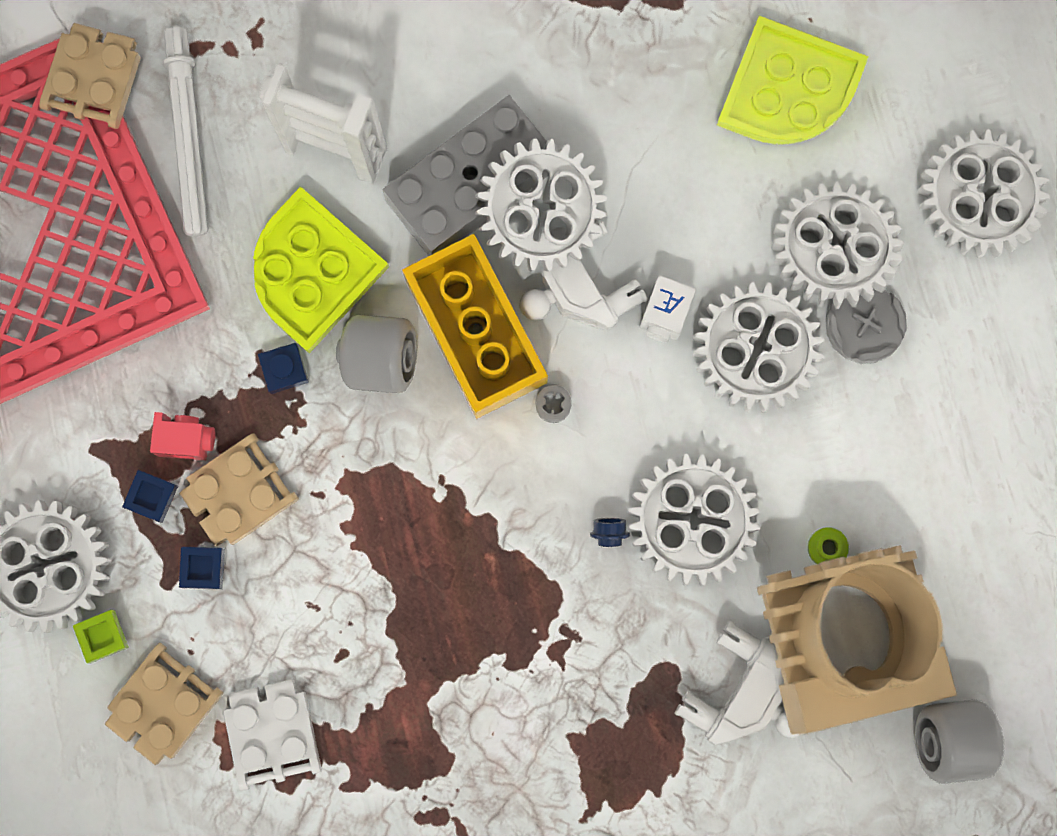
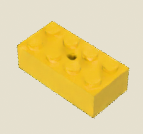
[402,234,548,419]

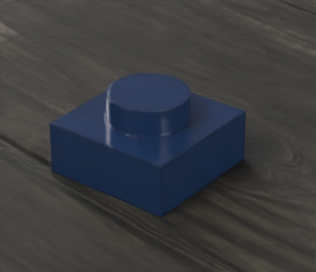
[258,343,309,394]
[122,470,178,523]
[179,547,225,589]

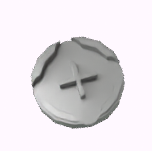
[826,289,907,364]

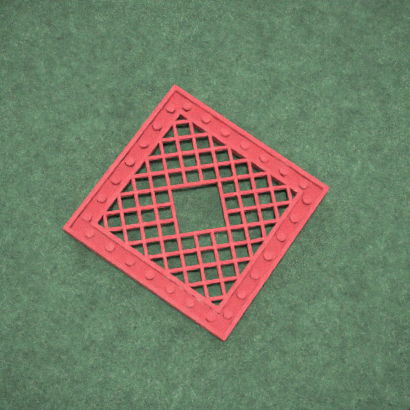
[0,38,210,404]

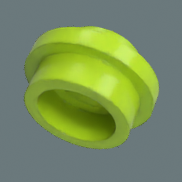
[808,527,849,564]

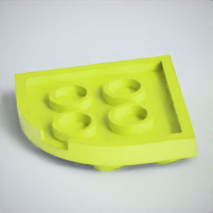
[717,16,869,144]
[253,186,389,354]

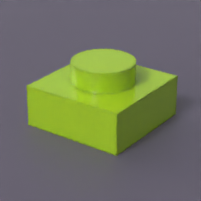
[72,610,129,664]

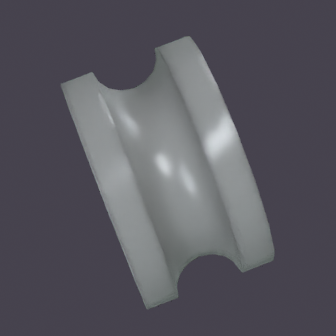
[536,385,572,423]

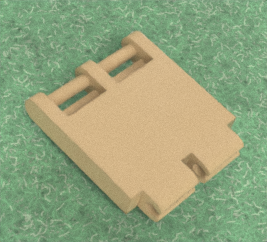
[40,23,141,129]
[179,433,299,546]
[104,642,224,765]

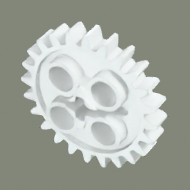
[918,129,1051,258]
[475,139,607,271]
[772,182,904,309]
[693,282,824,412]
[628,454,761,586]
[0,500,112,633]

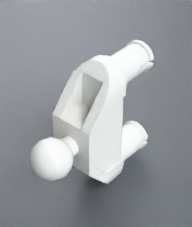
[519,218,647,329]
[675,621,801,745]

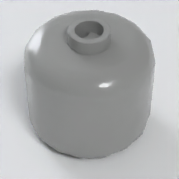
[336,315,417,393]
[915,700,1004,784]

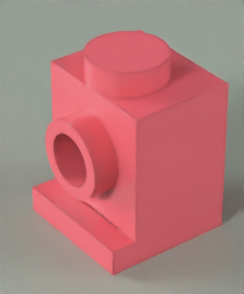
[150,412,215,461]

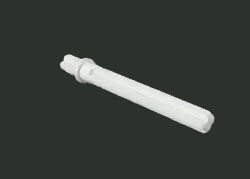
[163,26,208,236]

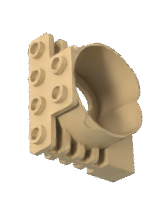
[757,545,957,735]

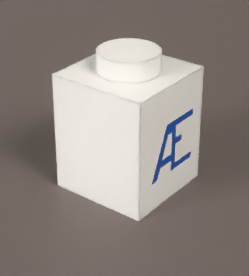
[640,275,696,342]

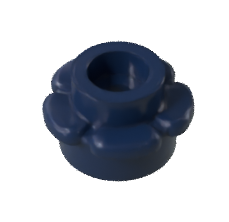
[590,518,630,547]

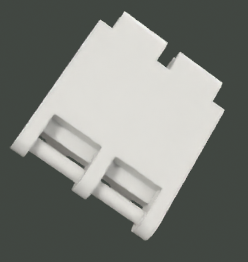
[223,679,322,791]

